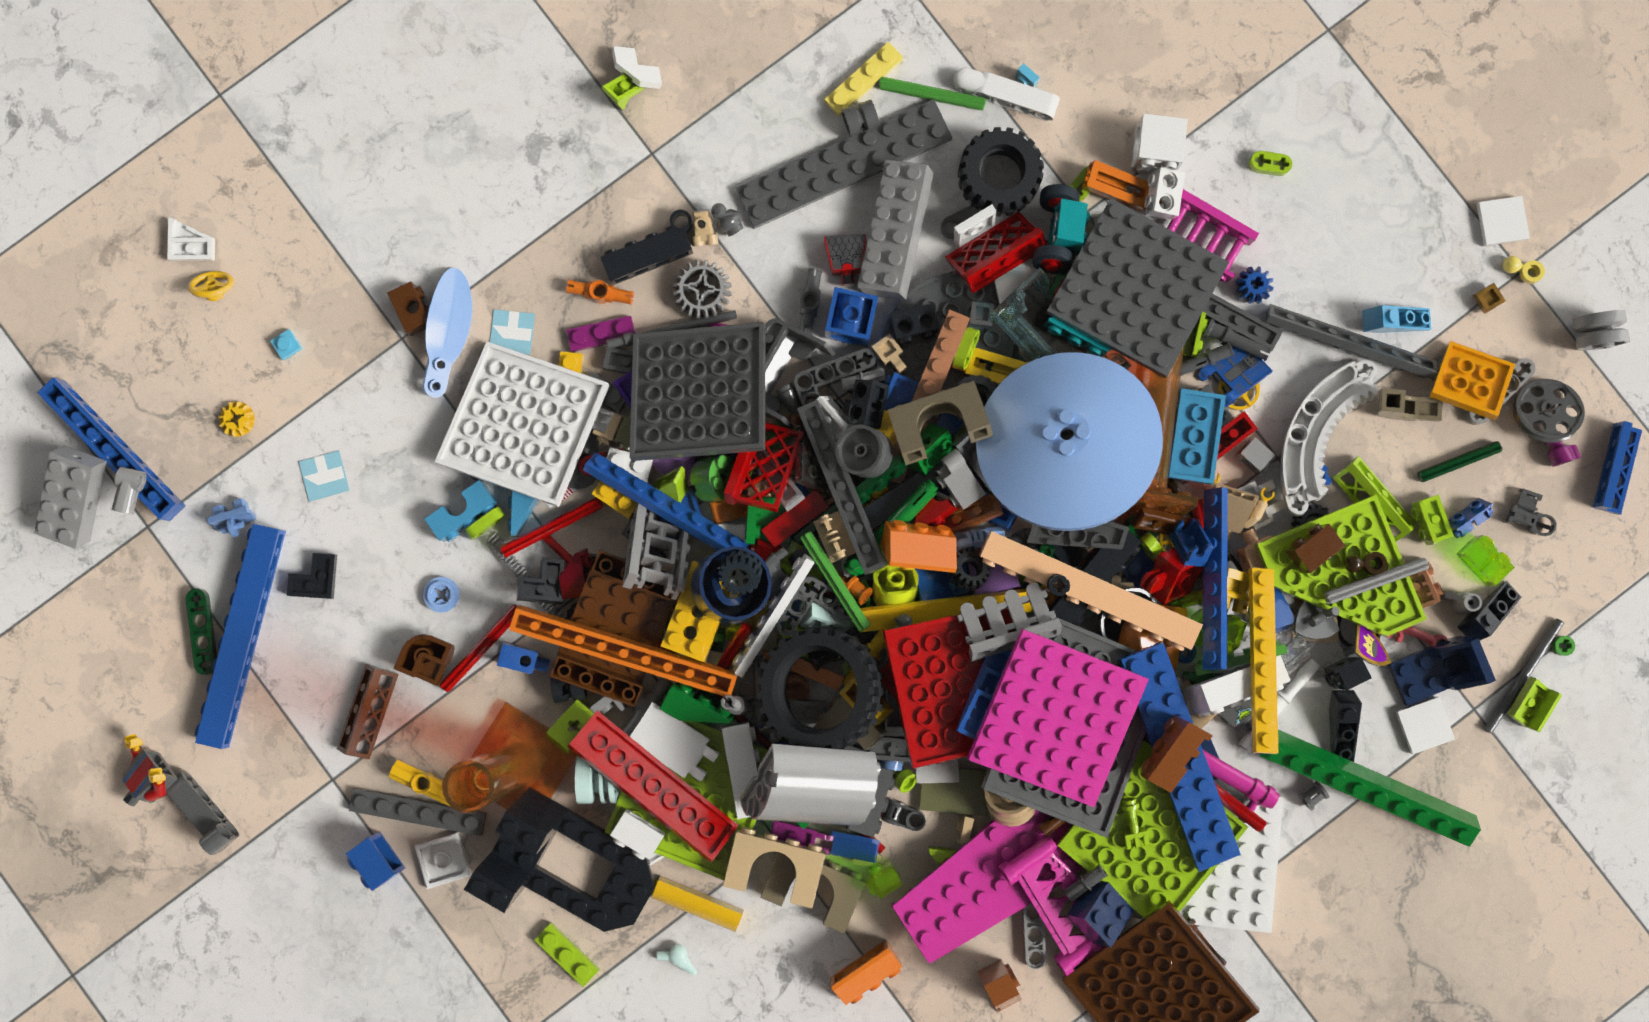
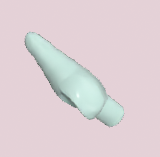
[657,944,697,975]

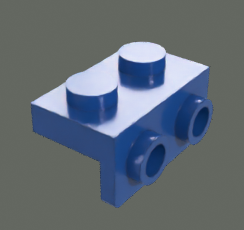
[884,372,919,411]

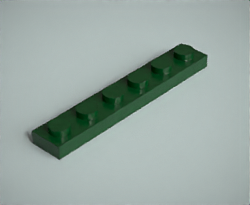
[794,455,909,545]

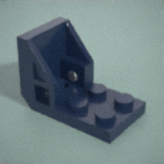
[1388,636,1496,706]

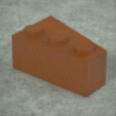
[1141,715,1213,793]
[977,959,1022,1012]

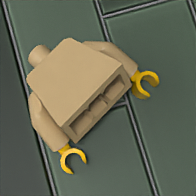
[1203,473,1275,540]

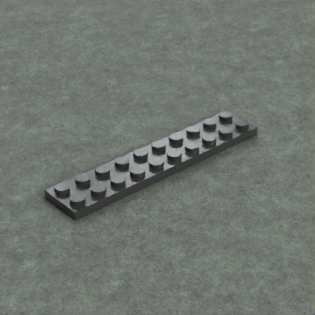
[736,99,952,229]

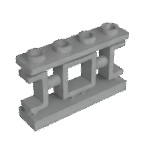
[622,504,691,600]

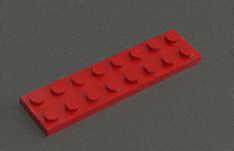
[567,710,739,863]

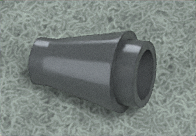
[776,383,802,415]

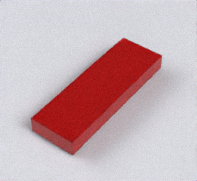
[761,490,829,548]

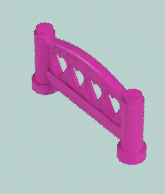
[998,836,1104,977]

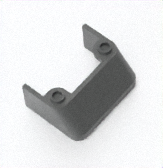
[765,318,836,429]

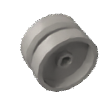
[1573,310,1630,351]

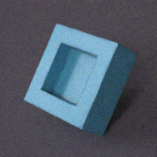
[1015,63,1040,88]
[270,329,303,360]

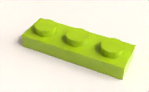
[534,922,600,987]

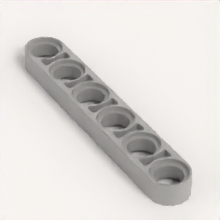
[1022,903,1046,969]

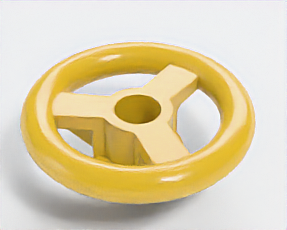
[188,271,234,301]

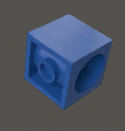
[825,287,879,347]

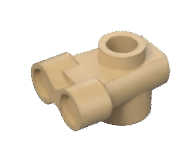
[691,210,718,246]

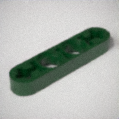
[186,588,217,675]

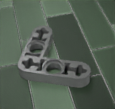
[775,575,850,636]

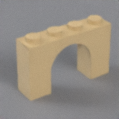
[723,827,826,908]

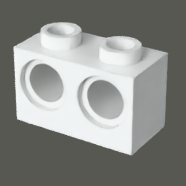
[1144,167,1185,220]

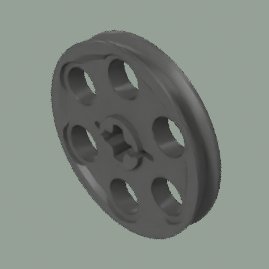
[1513,379,1585,443]

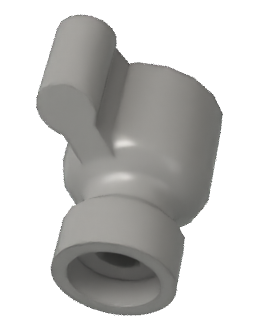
[1441,590,1482,614]

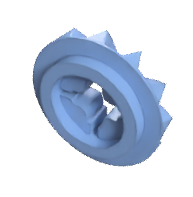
[423,577,460,613]

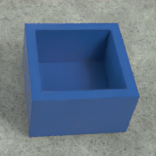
[346,832,406,891]

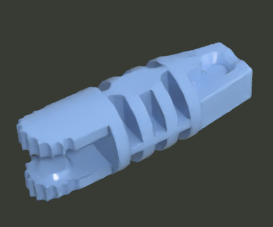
[954,527,1005,552]

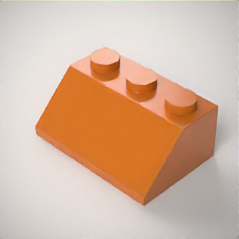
[880,520,957,573]
[830,939,903,1005]

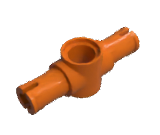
[566,279,634,305]

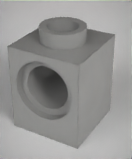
[1235,437,1275,473]

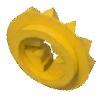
[218,401,255,437]

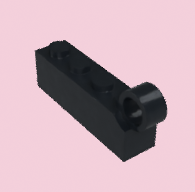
[600,210,694,286]

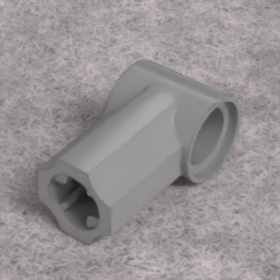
[111,467,146,514]

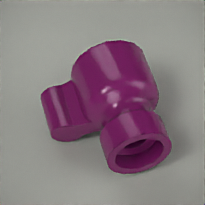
[1544,431,1582,467]

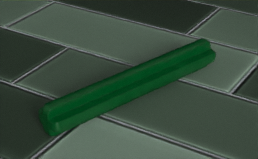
[1417,441,1503,482]

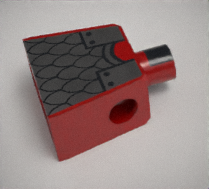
[824,234,866,287]

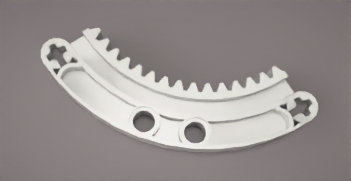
[1280,360,1378,517]

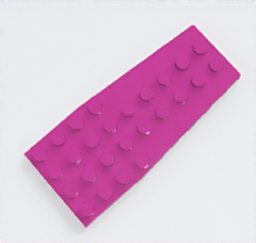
[891,810,1084,963]

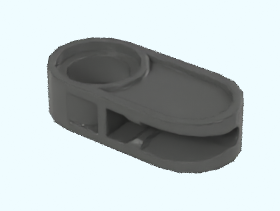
[940,206,980,239]

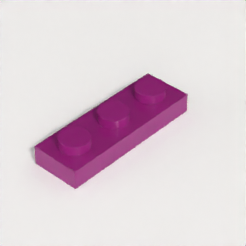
[567,316,635,352]

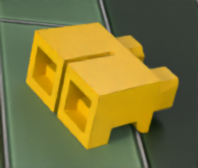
[1227,568,1249,615]

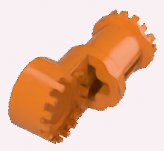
[837,571,873,605]

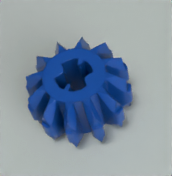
[1235,266,1274,304]

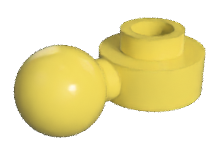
[1503,256,1545,284]

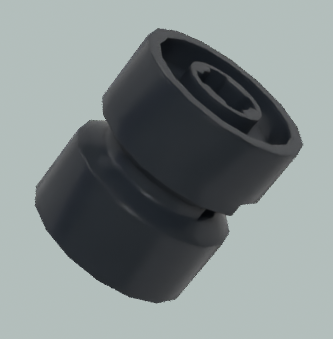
[550,677,587,704]

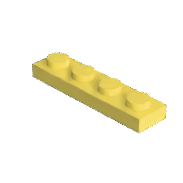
[824,42,903,117]

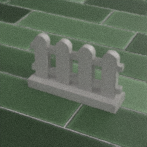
[957,583,1062,661]

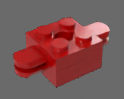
[1140,547,1203,605]

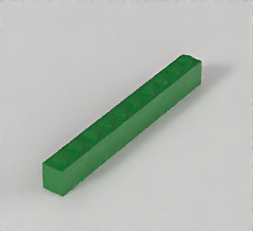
[1260,730,1481,847]

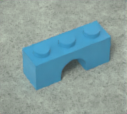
[424,480,498,542]

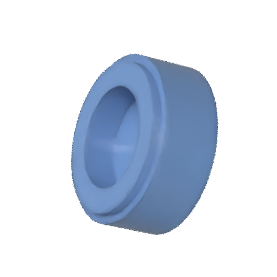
[880,760,903,771]

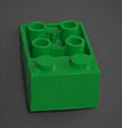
[660,682,737,724]

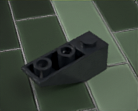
[1458,581,1522,640]
[1329,690,1362,762]

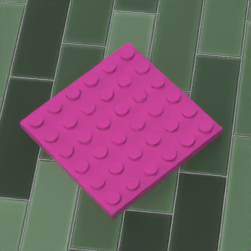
[967,628,1149,807]

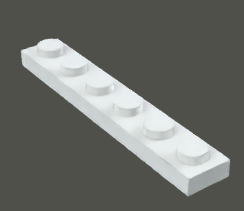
[732,553,814,678]

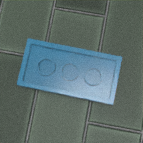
[1167,388,1226,485]

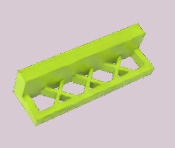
[1332,456,1417,541]

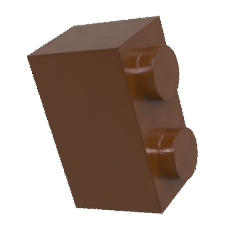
[1286,523,1345,573]

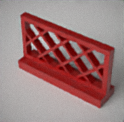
[945,212,1047,293]
[724,423,804,512]

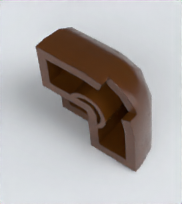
[393,634,455,686]

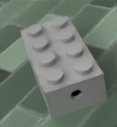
[34,446,107,549]

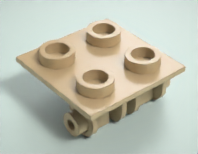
[814,511,856,563]

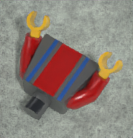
[123,734,178,806]

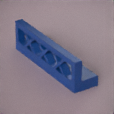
[1592,421,1642,515]

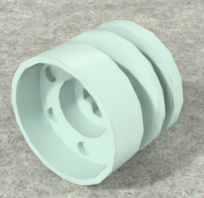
[575,756,620,804]

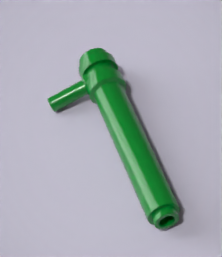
[843,480,938,576]

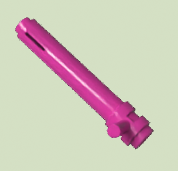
[1203,750,1279,823]

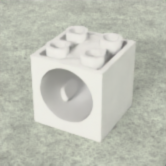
[1131,114,1188,174]

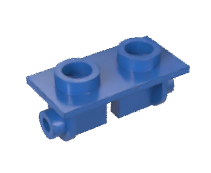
[1448,498,1493,539]

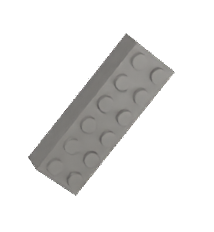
[857,160,934,300]

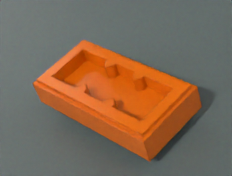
[709,493,748,524]

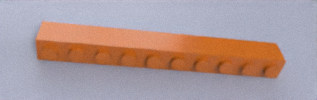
[509,605,737,697]

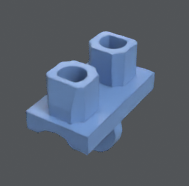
[207,498,256,537]

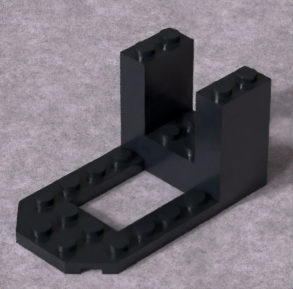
[464,787,657,932]

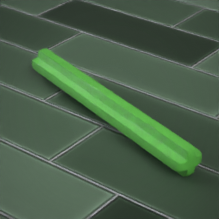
[879,77,986,110]
[800,532,870,632]

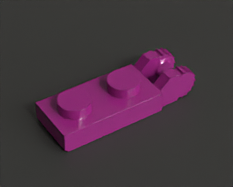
[771,821,834,855]

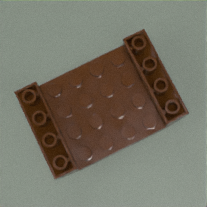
[550,549,681,707]

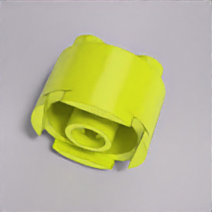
[872,562,918,606]

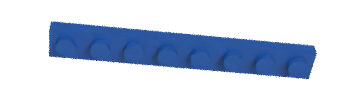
[583,453,749,550]
[1202,487,1228,671]

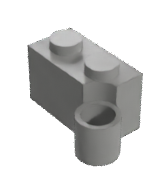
[935,449,986,510]

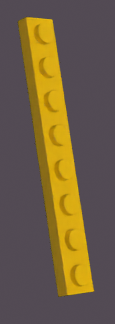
[1248,568,1278,754]

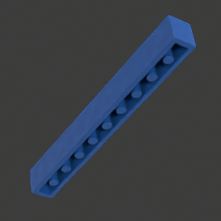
[195,524,286,749]

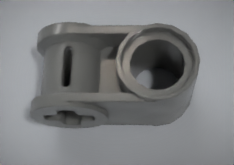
[881,798,926,831]

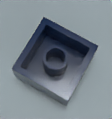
[1067,881,1134,948]

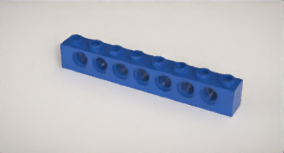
[37,377,186,521]

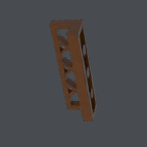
[336,664,399,760]

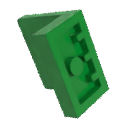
[745,496,790,544]

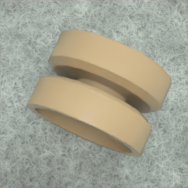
[984,790,1035,827]

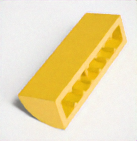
[652,876,744,932]

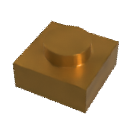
[1472,283,1506,314]

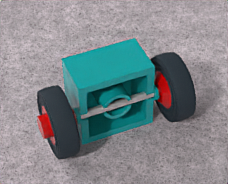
[1032,184,1090,274]

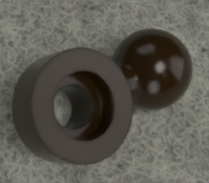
[1344,552,1387,575]

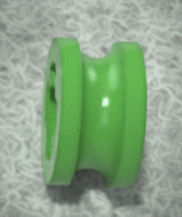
[1551,636,1575,656]

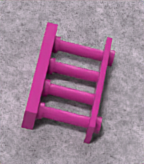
[1167,189,1259,283]

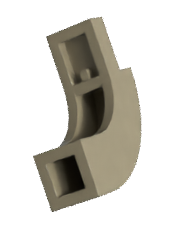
[1378,389,1443,422]

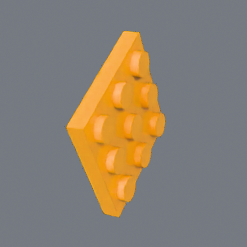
[1429,341,1515,420]

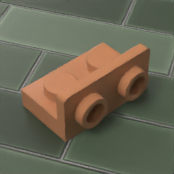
[1410,562,1444,608]

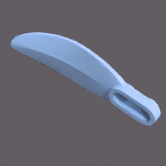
[422,268,472,397]

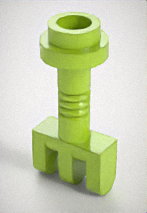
[1121,797,1149,850]

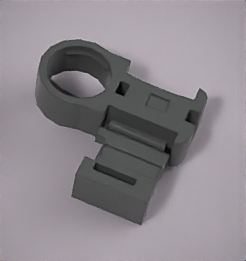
[1506,488,1557,536]

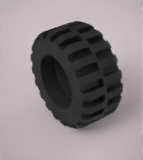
[957,127,1044,217]

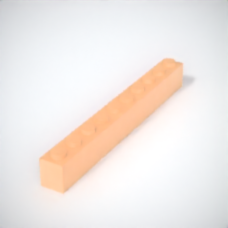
[979,531,1203,651]

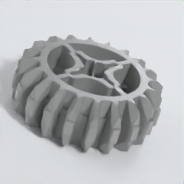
[672,260,732,319]

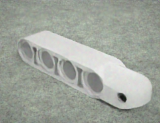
[953,67,1060,121]

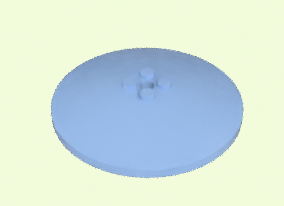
[976,352,1163,531]

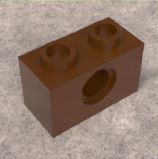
[387,281,429,336]

